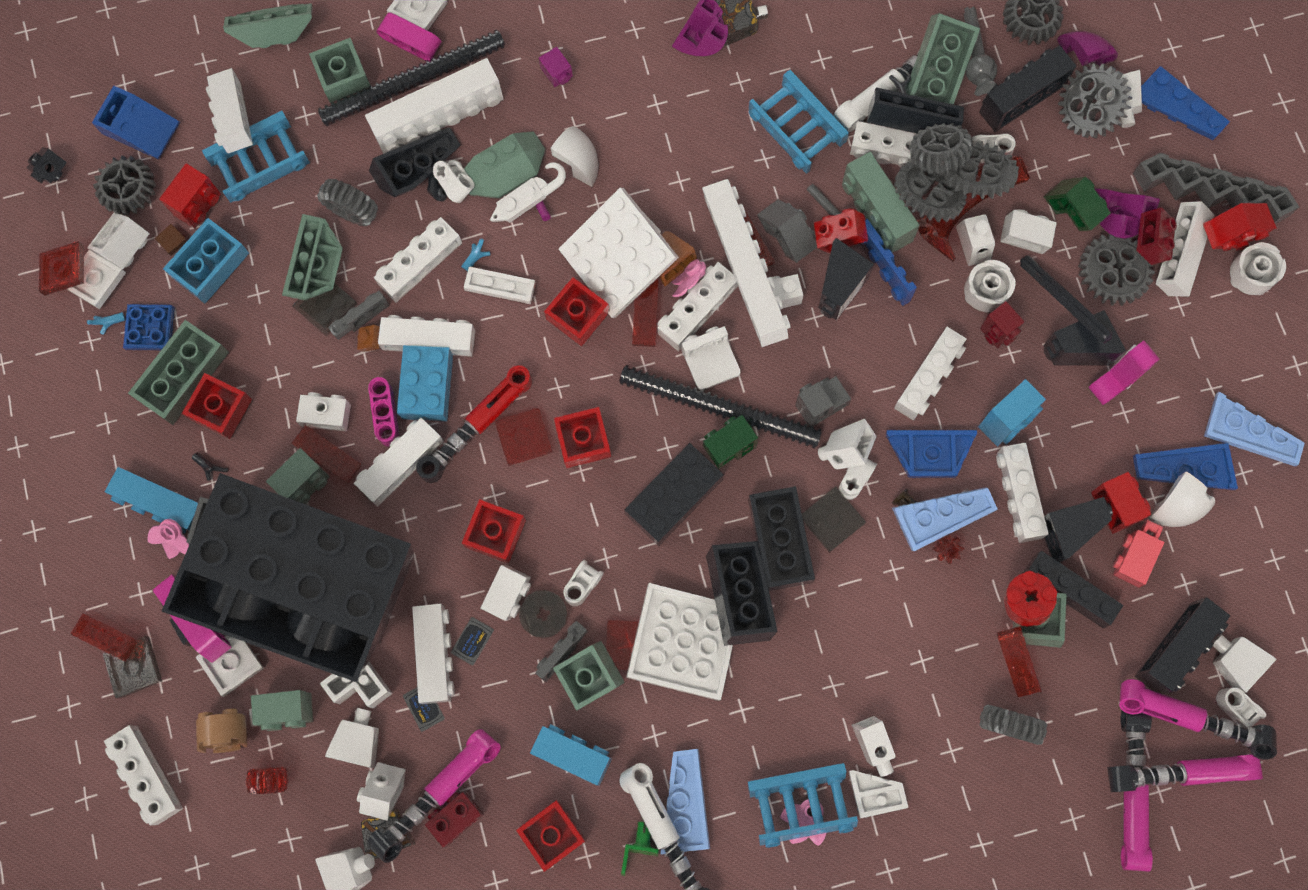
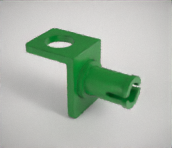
[621,822,659,876]

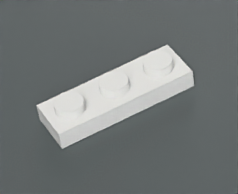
[464,267,536,304]

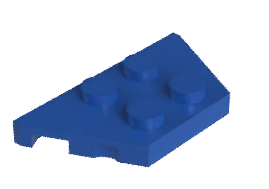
[886,430,977,478]

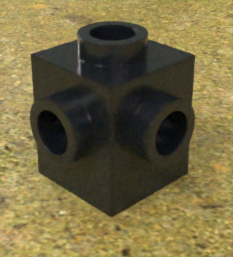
[27,147,67,184]

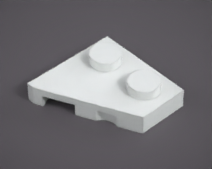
[848,770,908,818]

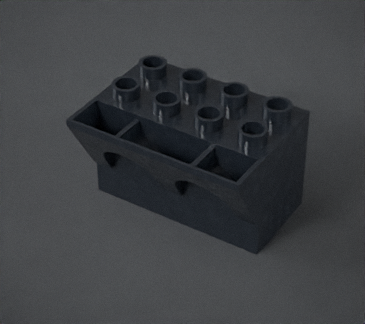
[161,473,414,683]

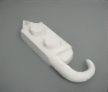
[490,162,566,223]

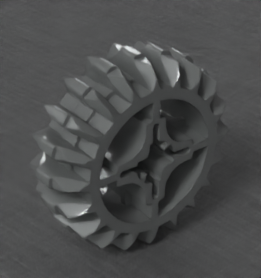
[1003,0,1063,46]
[910,123,973,175]
[93,155,157,216]
[317,179,378,226]
[979,705,1048,745]

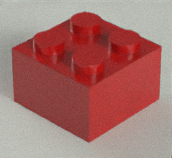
[159,163,221,229]
[1203,203,1277,251]
[544,277,610,347]
[182,373,252,439]
[554,407,611,468]
[1091,472,1151,534]
[462,499,526,564]
[516,800,587,872]

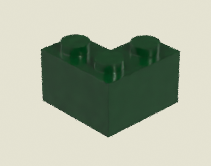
[1043,177,1111,231]
[703,415,758,469]

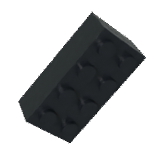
[979,45,1076,132]
[624,443,724,546]
[748,486,815,591]
[706,541,778,646]
[1135,597,1231,694]

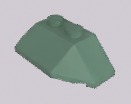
[223,3,313,48]
[464,132,546,198]
[282,214,343,300]

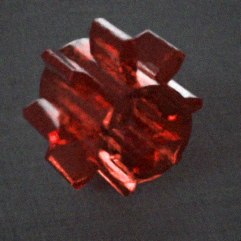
[932,534,964,564]

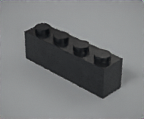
[867,87,964,134]
[1023,551,1124,628]

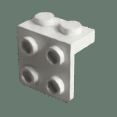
[682,326,740,390]

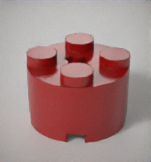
[1004,571,1057,627]

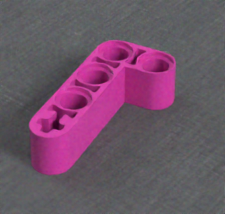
[1088,340,1160,405]
[153,574,232,663]

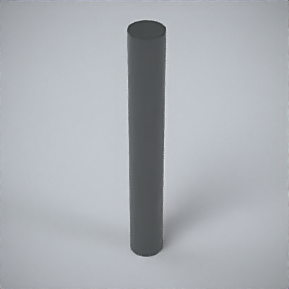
[807,184,841,216]

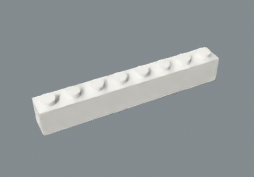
[702,179,791,347]

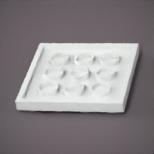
[559,188,679,318]
[626,583,733,701]

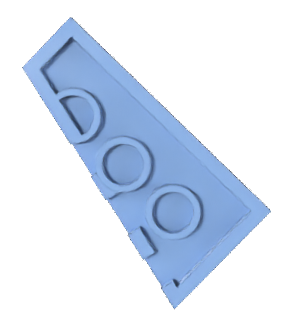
[1204,392,1304,466]
[892,488,998,551]
[660,749,710,854]

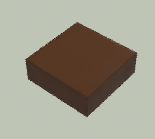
[154,224,187,256]

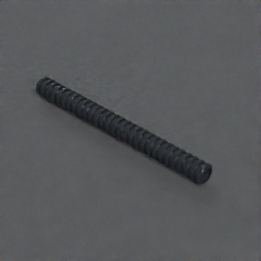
[318,29,505,126]
[619,365,822,449]

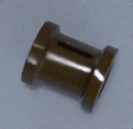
[892,488,917,506]

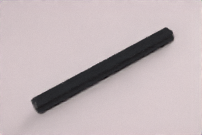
[1020,255,1113,343]

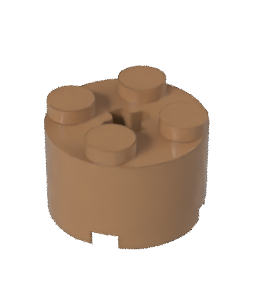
[196,709,247,753]

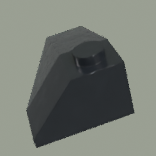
[369,127,461,198]

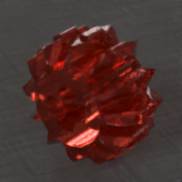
[246,767,289,794]

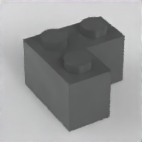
[757,199,817,263]
[795,376,851,428]

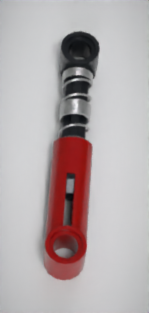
[416,365,532,483]

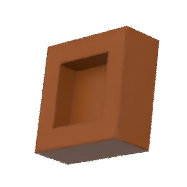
[357,325,380,352]

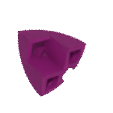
[672,0,728,56]
[1057,31,1118,67]
[1095,188,1160,238]

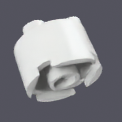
[1230,242,1286,295]
[964,260,1015,312]

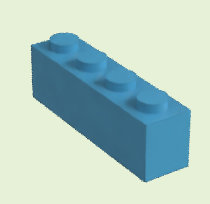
[105,467,198,534]

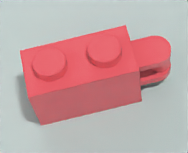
[1113,519,1165,588]

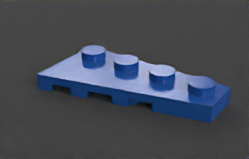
[1141,66,1230,140]
[861,219,917,306]
[1133,443,1238,490]

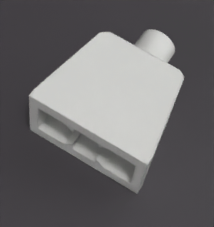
[1103,70,1142,128]
[956,214,995,266]
[818,419,876,469]
[1212,634,1277,693]
[325,708,379,768]
[852,716,895,777]
[315,847,375,890]

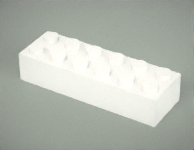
[365,58,504,154]

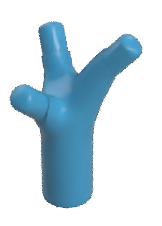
[461,238,491,272]
[87,312,126,335]

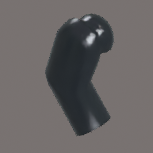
[427,172,448,202]

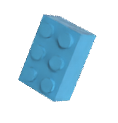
[163,218,249,304]
[397,345,453,421]
[978,379,1046,447]
[530,724,612,786]

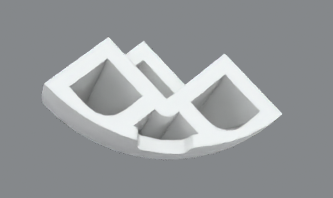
[551,126,599,187]
[1148,472,1215,527]

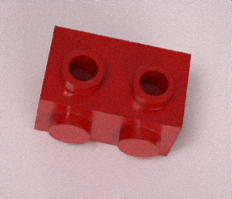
[814,208,868,253]

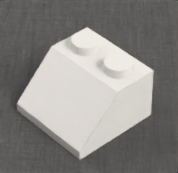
[87,213,150,270]

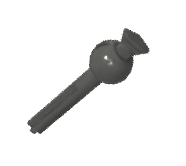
[964,7,997,96]

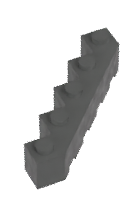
[1133,153,1299,224]

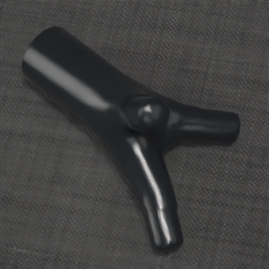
[889,75,912,94]
[192,452,228,481]

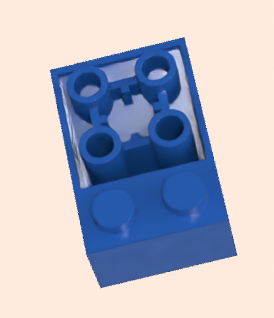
[92,86,180,160]

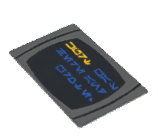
[451,617,494,666]
[403,687,445,732]

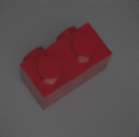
[1137,207,1177,265]
[980,301,1025,349]
[425,791,484,848]

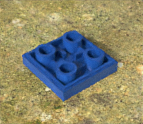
[123,304,175,351]

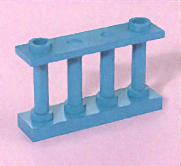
[749,70,849,174]
[202,111,310,203]
[748,763,858,848]

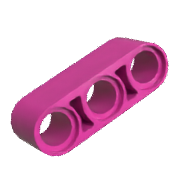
[376,12,442,61]
[368,377,399,447]

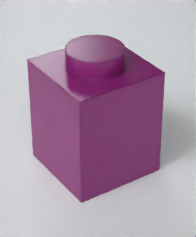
[538,46,573,88]

